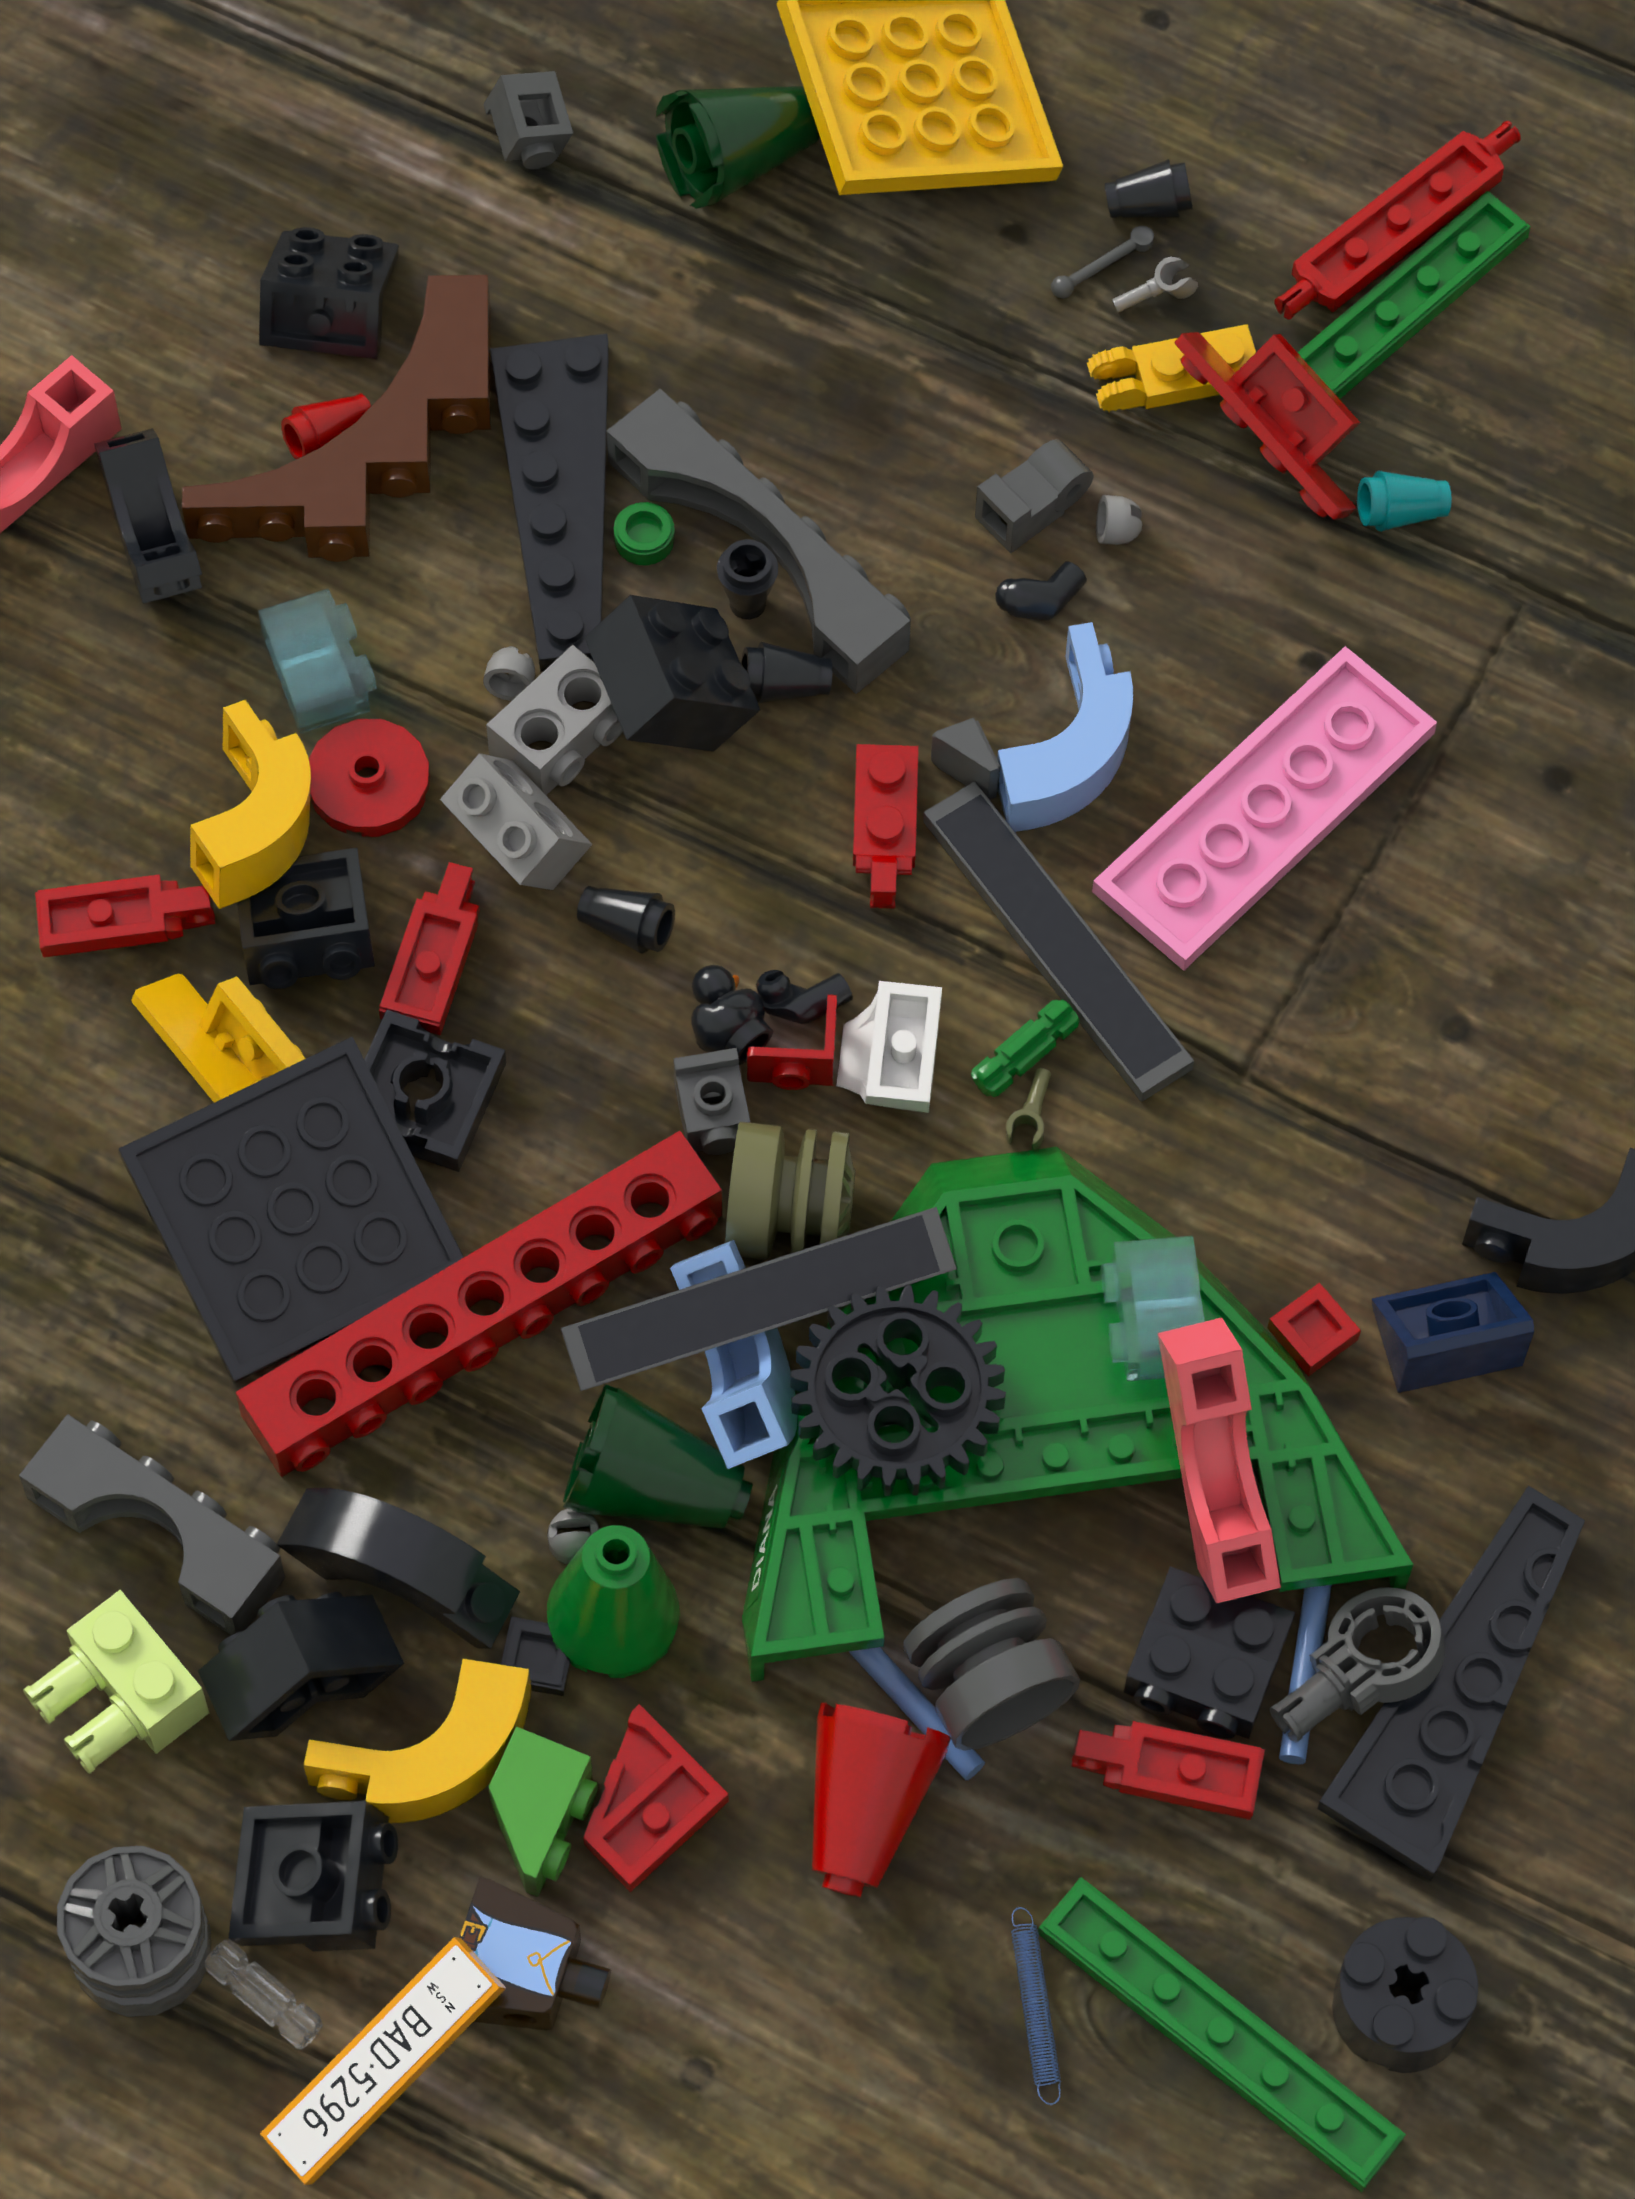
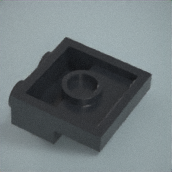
[237,848,375,989]
[1123,1567,1295,1739]
[228,1801,398,1951]

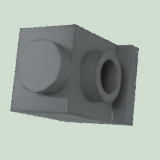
[483,71,573,169]
[673,1048,750,1155]

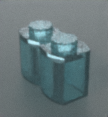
[258,589,377,734]
[1102,1236,1205,1381]

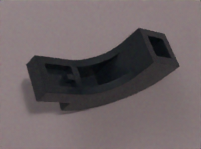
[94,428,202,604]
[1462,1148,1635,1294]
[277,1488,521,1649]

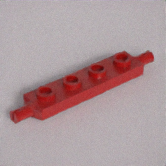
[1274,121,1521,320]

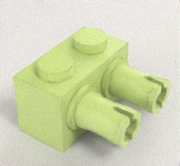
[23,1590,209,1774]

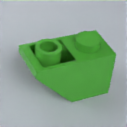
[489,1726,599,1897]

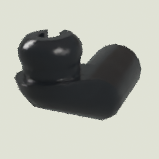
[756,970,853,1024]

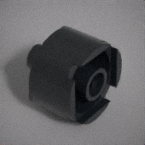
[1332,1917,1478,2073]

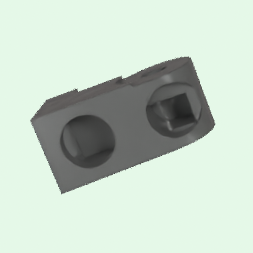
[975,439,1094,553]

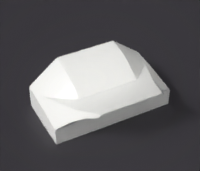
[836,981,942,1113]

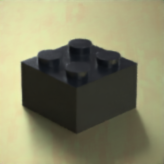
[584,595,760,752]

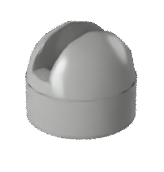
[1096,495,1142,545]
[483,646,535,701]
[547,1508,600,1565]

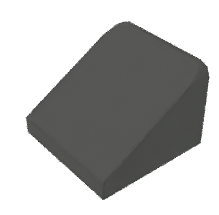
[931,717,1000,800]

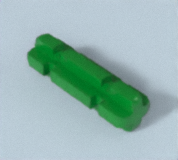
[971,1000,1080,1097]

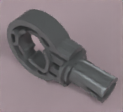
[1270,1587,1445,1743]

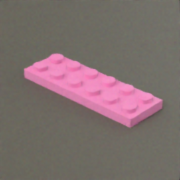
[1092,646,1437,971]

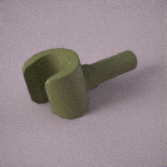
[1006,1068,1051,1150]

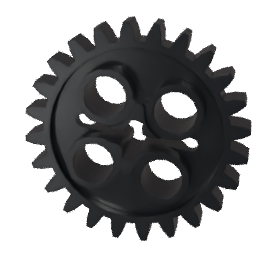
[790,1285,1006,1496]

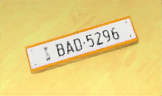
[260,1937,506,2185]

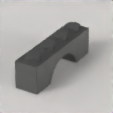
[19,1414,285,1635]

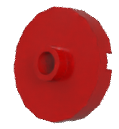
[308,719,430,837]

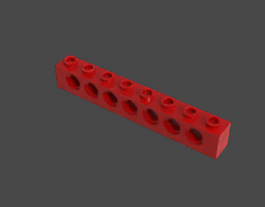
[235,1131,722,1477]

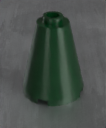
[656,86,820,209]
[563,1384,753,1529]

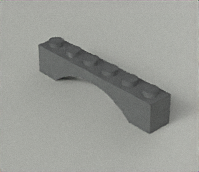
[607,388,911,694]

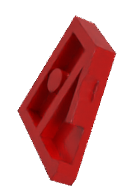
[583,1704,729,1892]

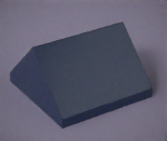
[1372,1272,1535,1393]

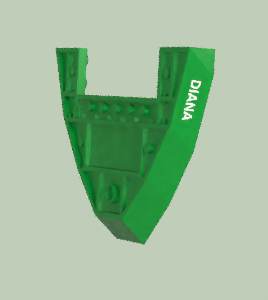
[742,1147,1413,1682]

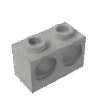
[486,645,623,795]
[440,753,592,890]

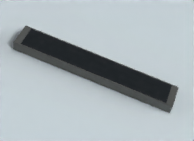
[923,781,1194,1102]
[560,1207,957,1391]

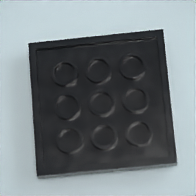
[118,1036,464,1384]

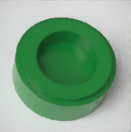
[614,502,675,565]

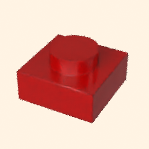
[1267,1282,1361,1377]

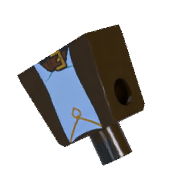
[459,1876,611,2030]

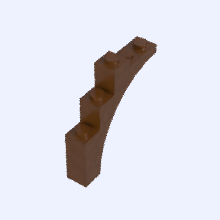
[182,275,491,562]

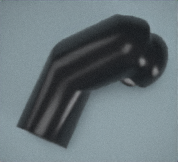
[995,561,1087,621]

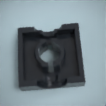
[364,1010,506,1172]

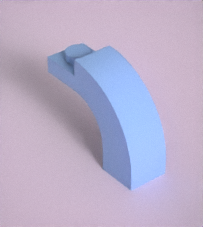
[997,622,1133,832]
[670,1240,797,1469]

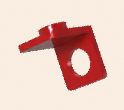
[747,995,837,1090]

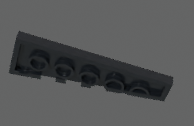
[490,333,609,672]
[1317,1486,1585,1881]

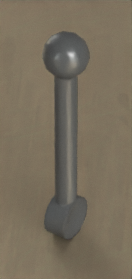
[1051,226,1154,299]

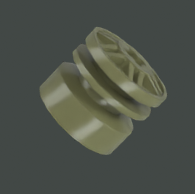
[725,1121,855,1260]

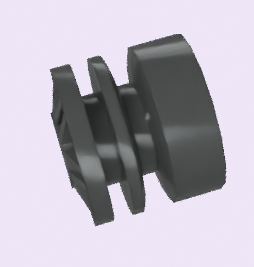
[903,1578,1080,1751]
[57,1846,212,2017]

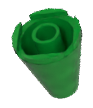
[547,1525,680,1678]

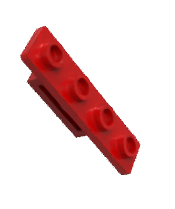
[1174,332,1360,520]

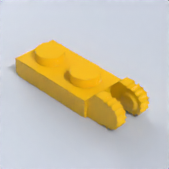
[1087,324,1256,412]

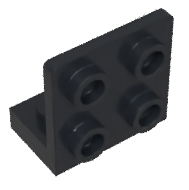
[259,227,399,359]

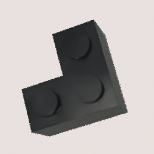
[198,1592,404,1741]

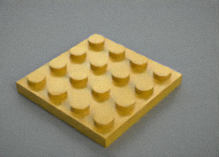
[776,0,1063,195]

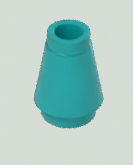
[1357,471,1452,532]

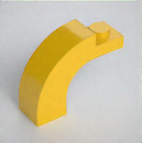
[190,700,311,909]
[304,1659,532,1823]

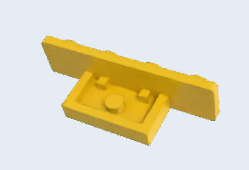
[131,974,305,1102]

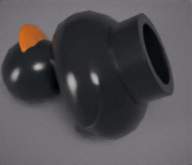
[691,964,773,1065]

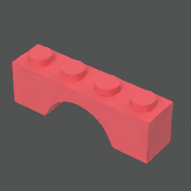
[0,355,122,533]
[1157,1318,1281,1603]

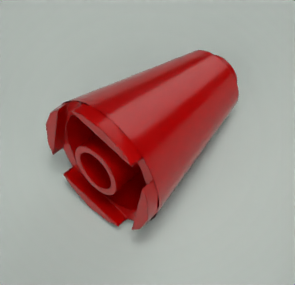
[812,1703,951,1898]

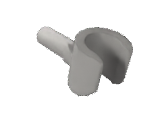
[1112,257,1198,313]

